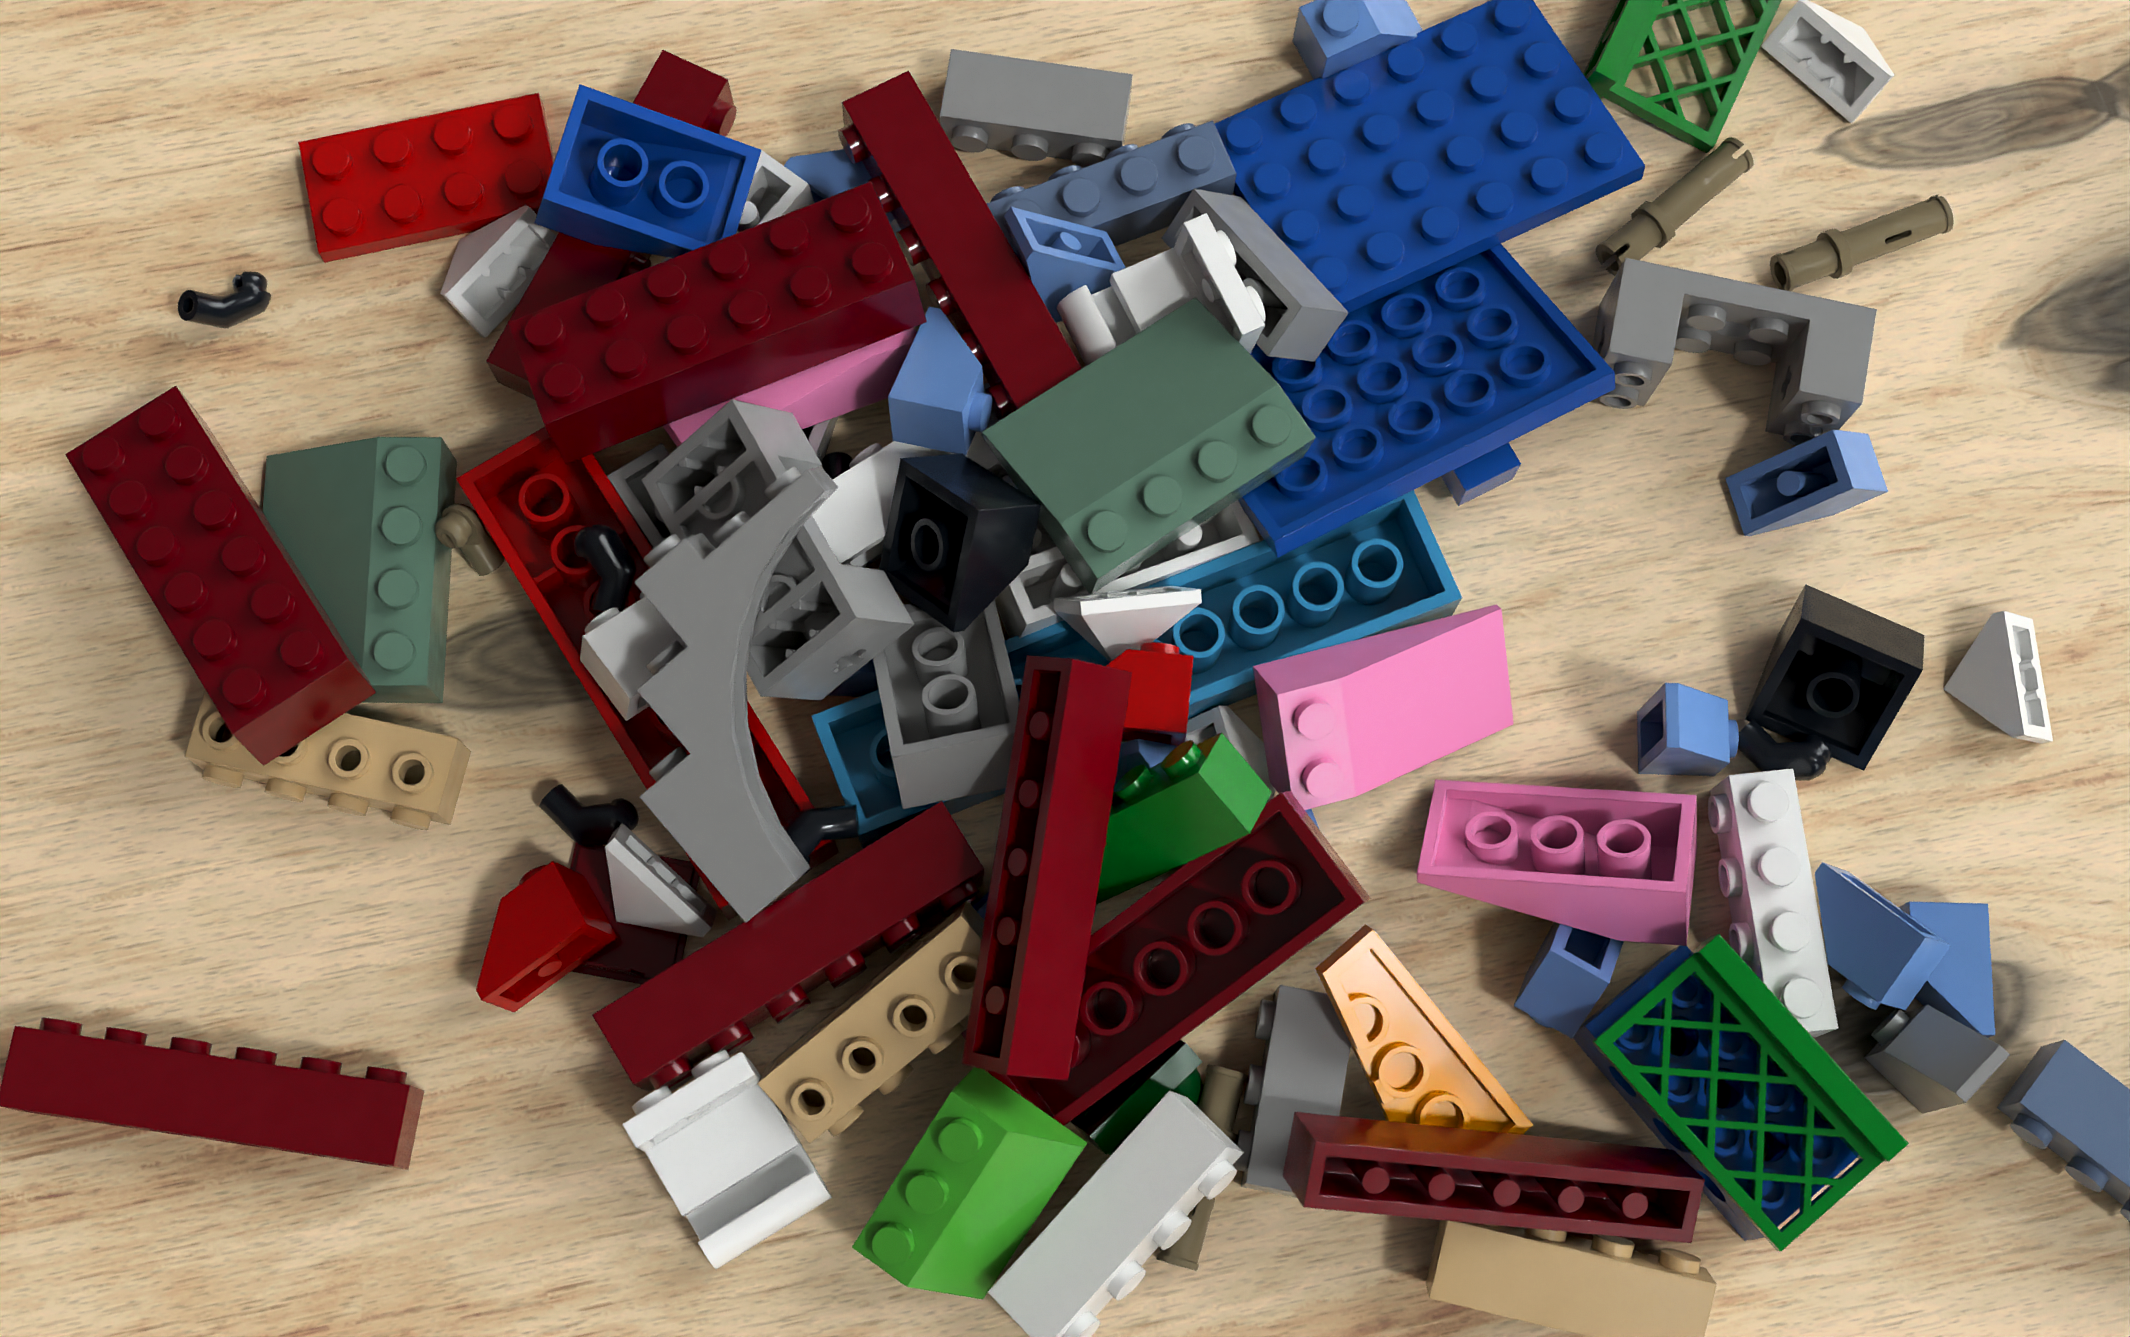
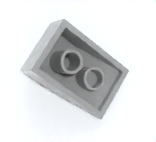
[873,600,1019,809]

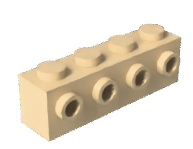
[184,690,471,830]
[757,900,984,1144]
[1426,1220,1717,1337]

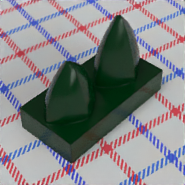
[1070,1040,1203,1156]

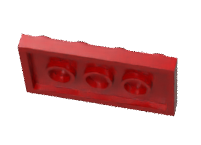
[298,93,555,263]

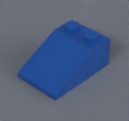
[534,84,761,258]

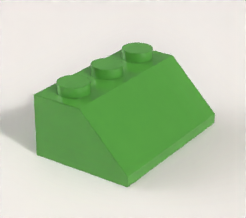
[852,1067,1088,1299]

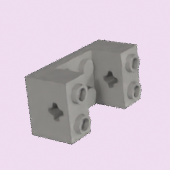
[1592,258,1877,445]
[641,399,914,700]

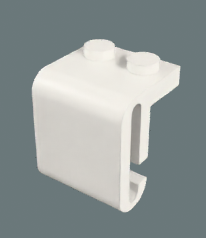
[1057,213,1266,366]
[622,1050,832,1269]

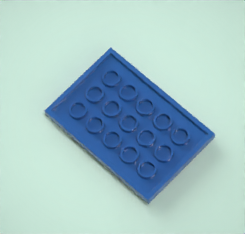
[1215,0,1645,313]
[1238,244,1615,558]

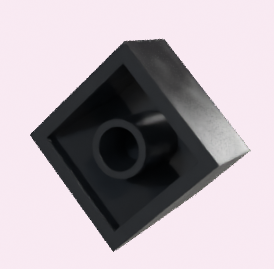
[879,454,1041,632]
[1745,584,1924,771]

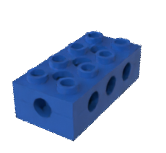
[1573,945,1857,1241]

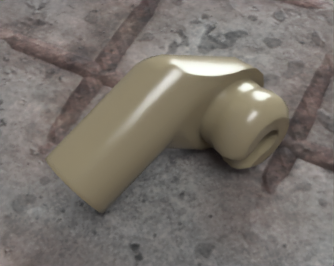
[435,504,505,576]

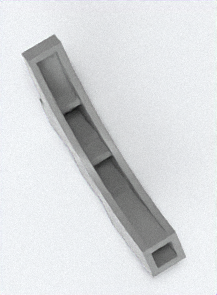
[634,466,839,923]

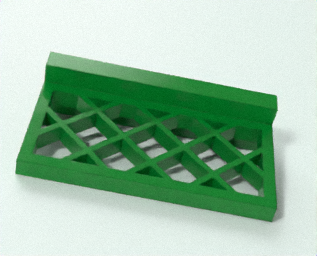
[1583,0,1781,154]
[1592,934,1909,1252]

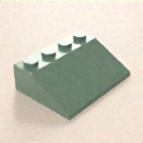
[981,297,1316,594]
[263,437,457,703]

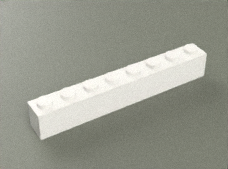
[580,382,1008,721]

